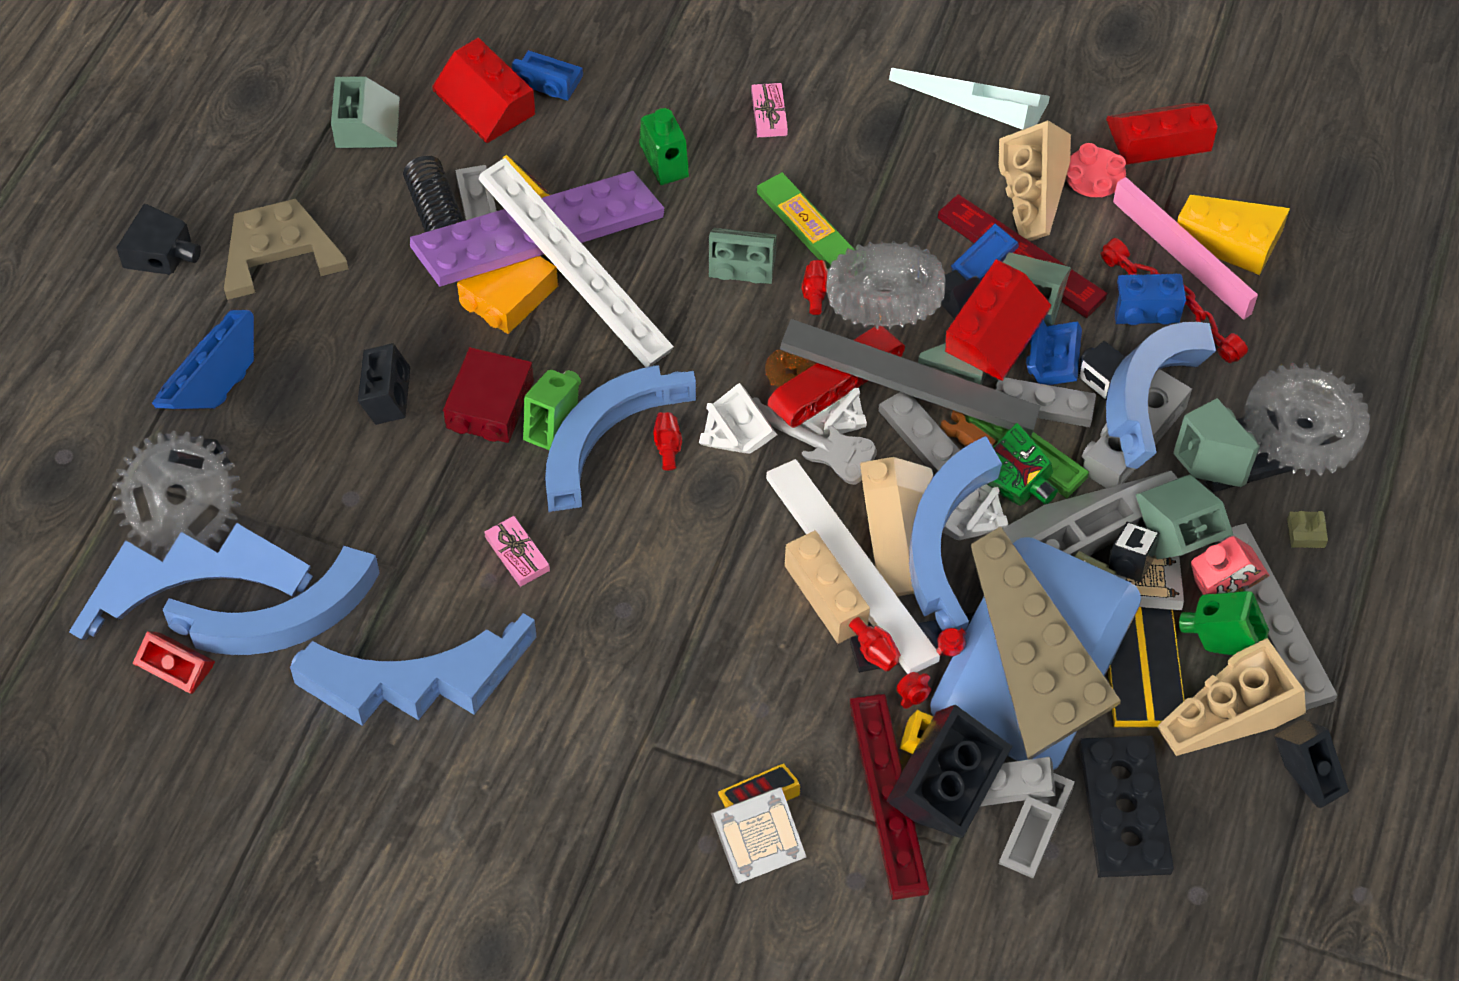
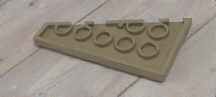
[971,526,1121,760]

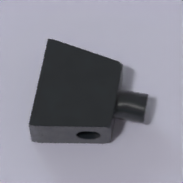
[116,203,201,275]

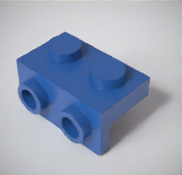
[512,50,583,101]
[1114,274,1186,325]
[1026,320,1082,385]

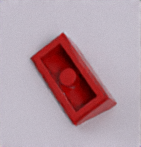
[133,631,215,694]

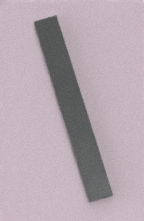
[780,319,1041,437]

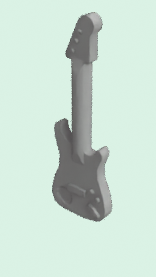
[752,397,877,485]

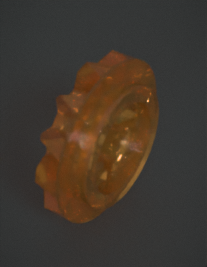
[765,349,816,387]

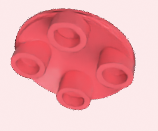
[1066,143,1126,197]

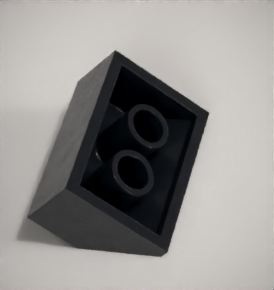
[886,704,1012,838]

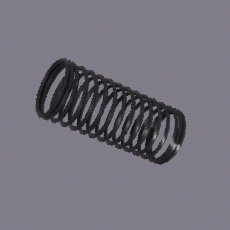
[403,156,464,232]

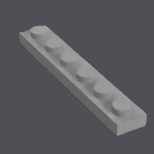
[1214,523,1337,710]

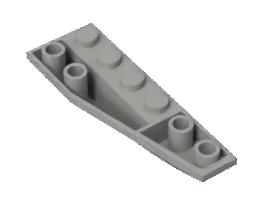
[1002,471,1178,557]

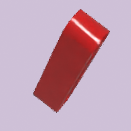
[768,325,905,428]

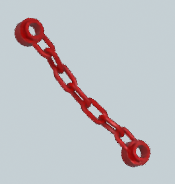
[1101,238,1248,363]

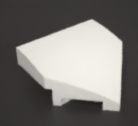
[699,383,777,454]
[800,388,867,438]
[942,484,1008,540]

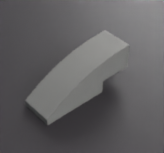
[999,773,1075,878]

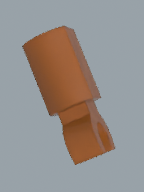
[940,410,998,447]

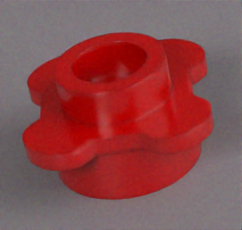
[897,672,931,709]

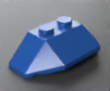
[152,310,254,409]

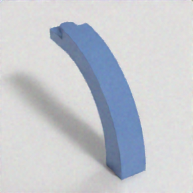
[1106,322,1216,469]
[545,365,696,512]
[909,436,1002,631]
[163,546,380,655]

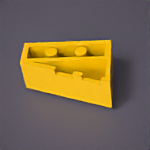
[1177,195,1290,275]

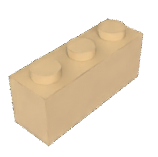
[785,530,870,644]

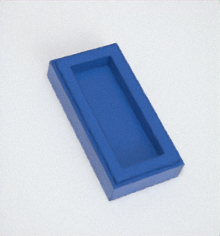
[951,224,1019,282]

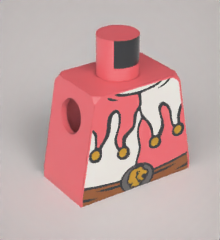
[1191,536,1270,595]

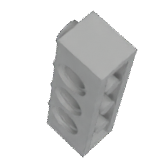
[1082,369,1192,488]

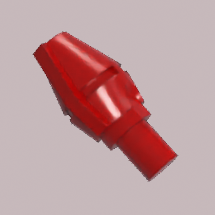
[802,260,830,315]
[653,412,682,471]
[849,617,901,671]
[936,628,967,656]

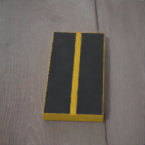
[1108,607,1184,727]

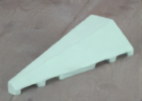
[889,68,1050,130]

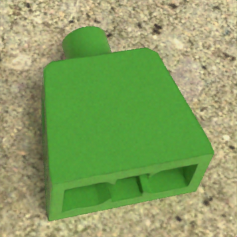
[523,370,581,450]

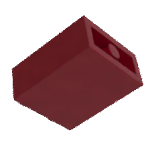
[443,347,534,443]

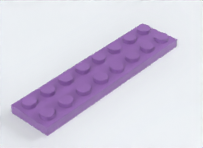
[410,171,664,287]

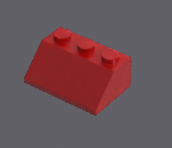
[432,37,535,143]
[1106,102,1218,165]
[945,259,1051,381]

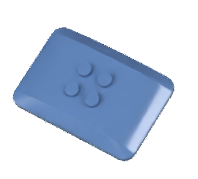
[930,537,1141,770]

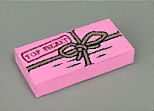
[751,83,788,137]
[485,516,550,587]

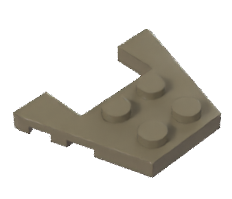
[224,199,348,300]

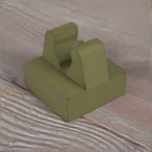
[1287,511,1328,548]

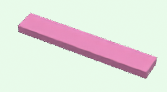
[1113,177,1258,320]

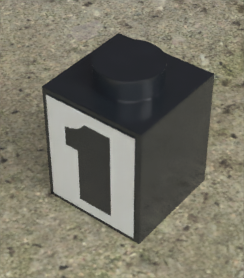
[1078,340,1125,401]
[1109,522,1160,583]

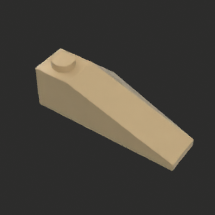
[999,120,1071,241]
[860,457,933,597]
[1158,638,1306,756]

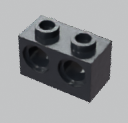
[358,343,411,425]

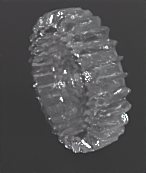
[826,240,945,330]
[1243,362,1371,476]
[112,431,242,557]

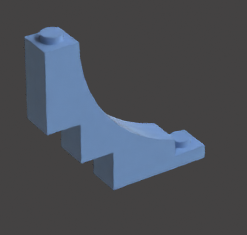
[69,523,313,640]
[290,613,536,726]

